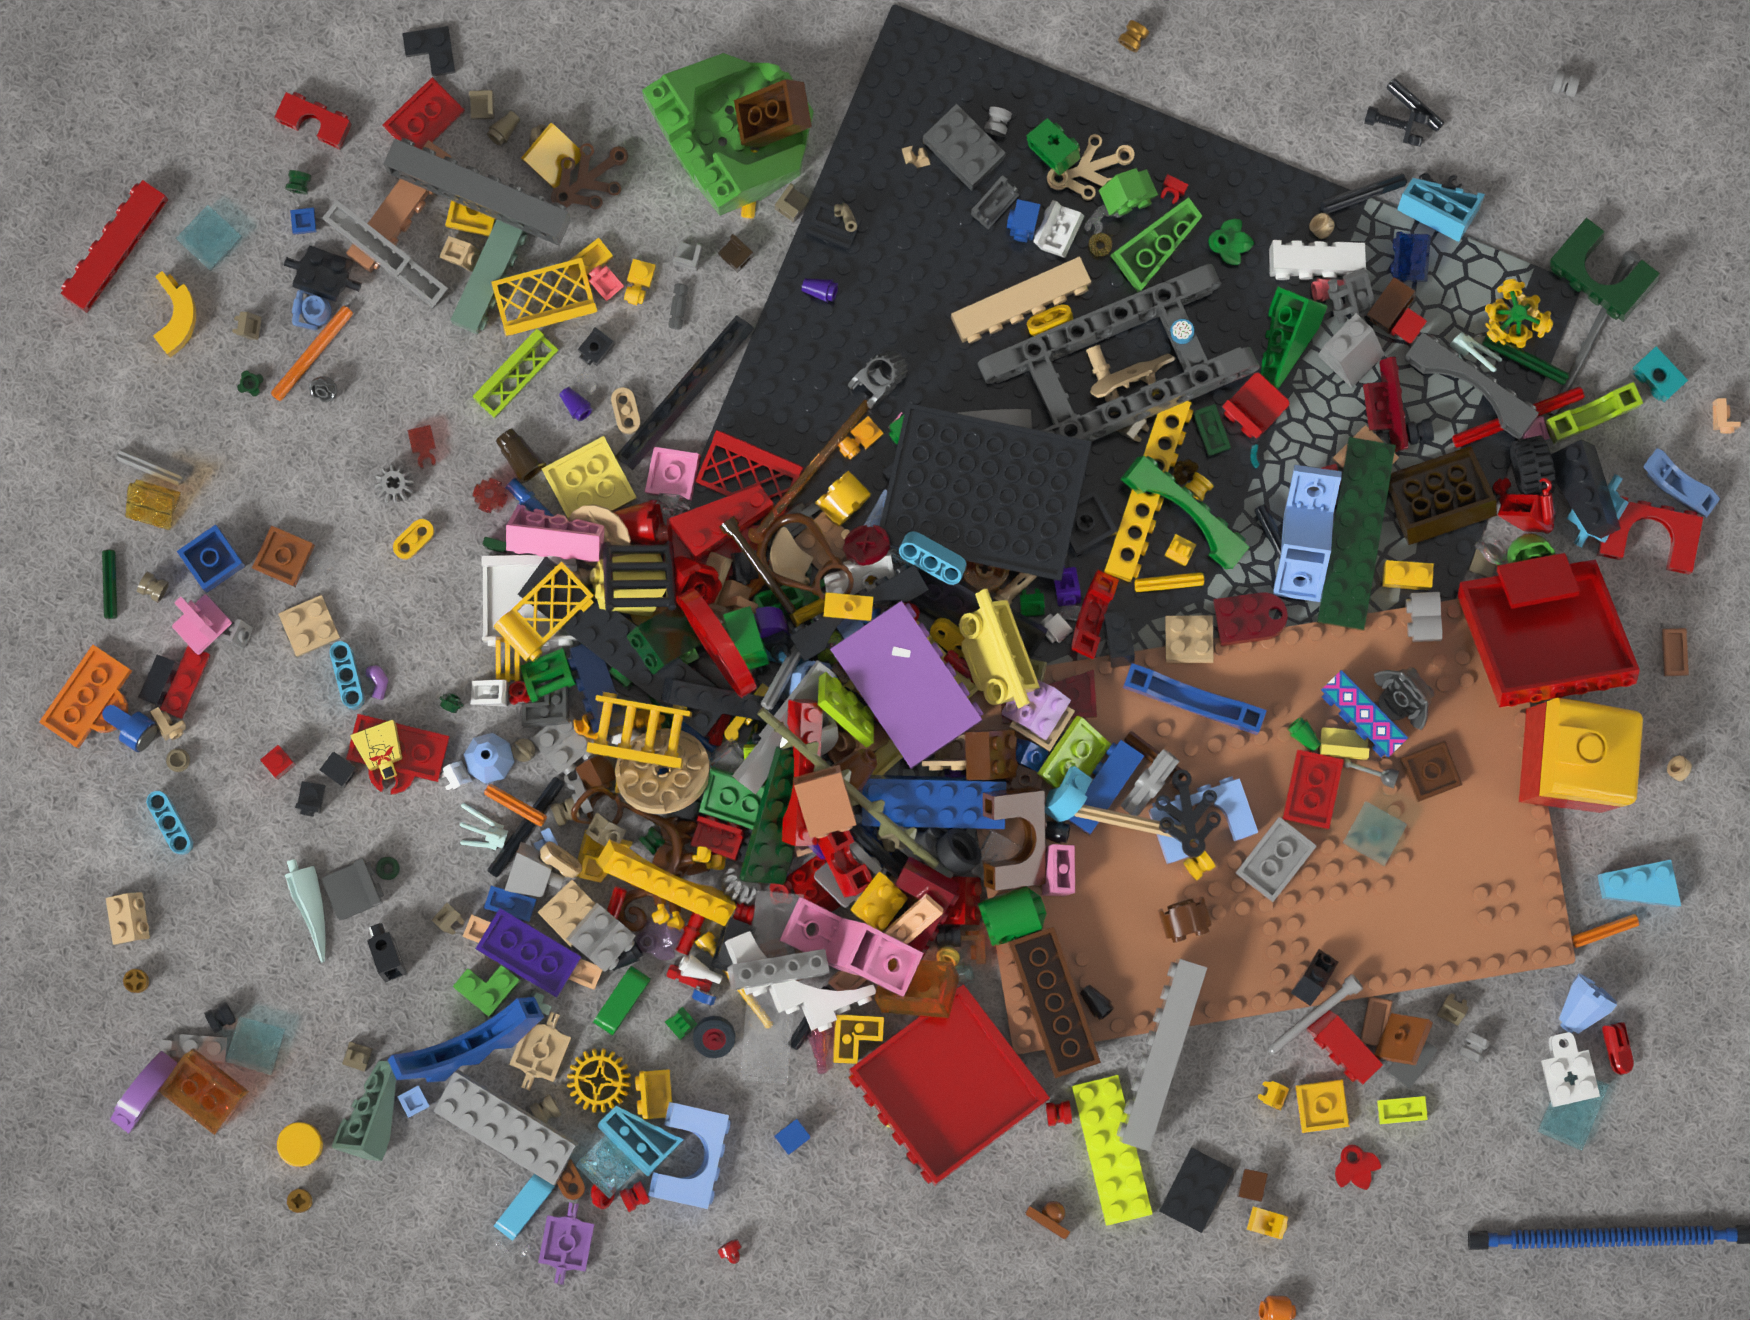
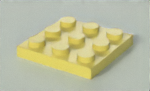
[542,436,637,519]

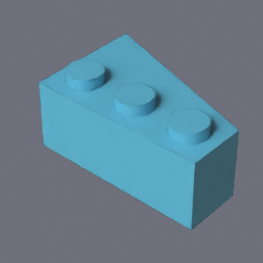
[1397,178,1485,242]
[1597,860,1681,908]
[597,1106,684,1177]

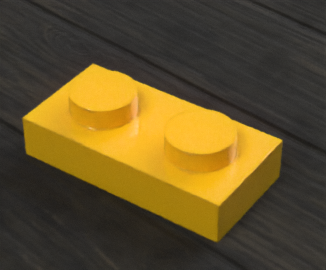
[563,238,613,283]

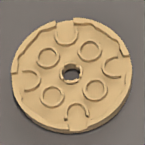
[615,729,711,814]

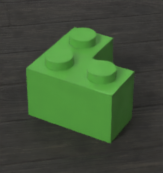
[1099,168,1158,216]
[452,965,521,1017]

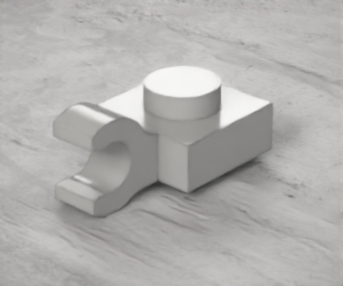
[564,771,593,814]

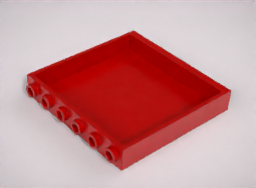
[1458,559,1640,708]
[848,984,1050,1186]

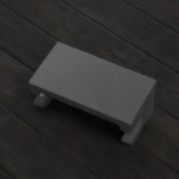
[971,175,1019,230]

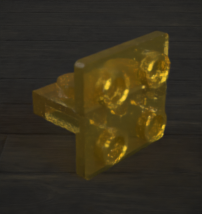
[125,479,181,530]

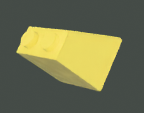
[590,554,666,617]

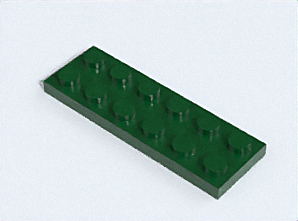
[739,746,822,884]

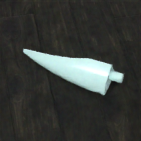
[285,859,326,963]

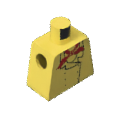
[350,720,402,780]

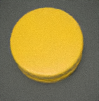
[277,1122,323,1167]

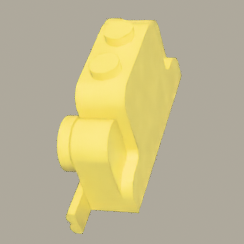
[959,589,1040,708]

